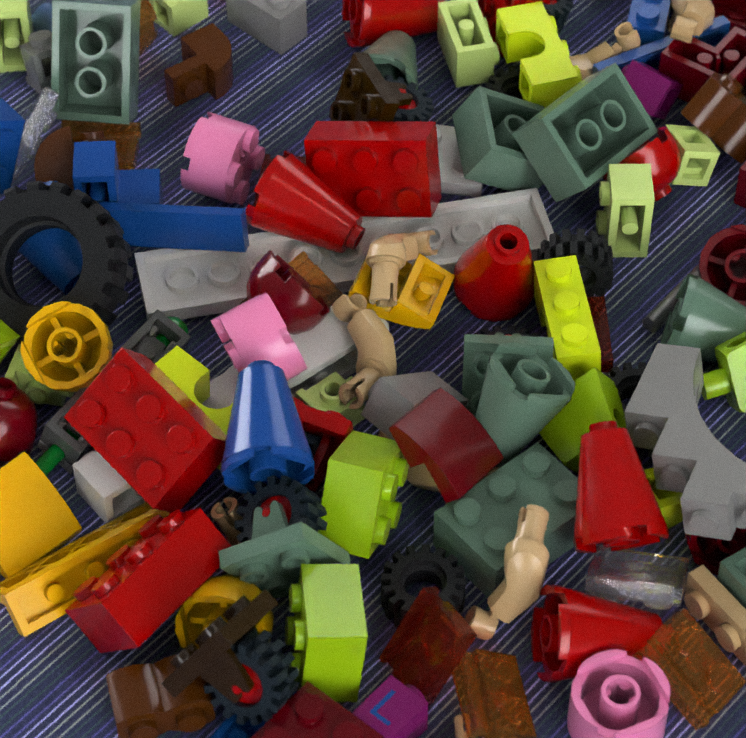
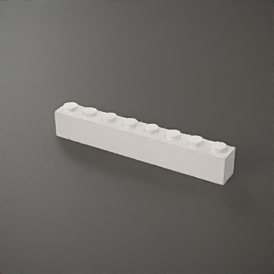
[72,306,389,523]

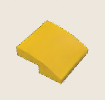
[347,253,455,330]
[0,451,82,579]

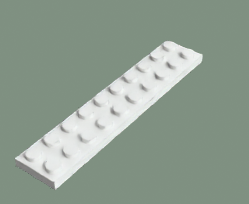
[134,188,554,320]

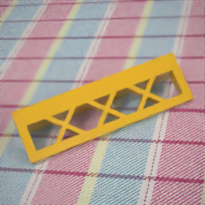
[0,502,170,637]

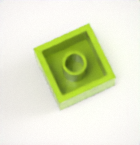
[318,430,409,559]
[285,564,368,702]

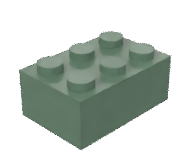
[51,0,141,125]
[512,62,658,203]
[433,442,578,597]

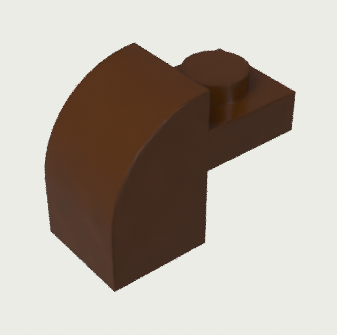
[164,23,234,107]
[34,126,113,189]

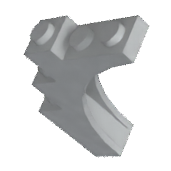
[624,343,746,541]

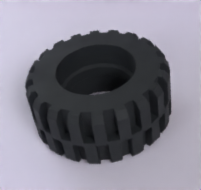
[0,181,133,344]

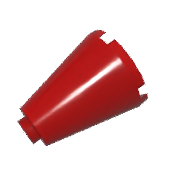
[342,0,445,48]
[245,150,366,254]
[453,224,534,322]
[574,421,669,553]
[531,585,669,682]

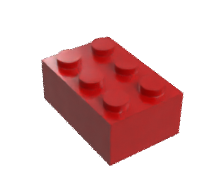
[304,121,442,218]
[64,347,227,513]
[65,508,231,653]

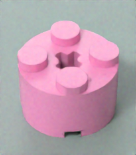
[180,112,265,205]
[210,292,307,381]
[567,649,671,738]

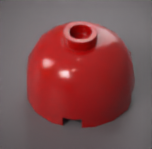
[602,126,681,202]

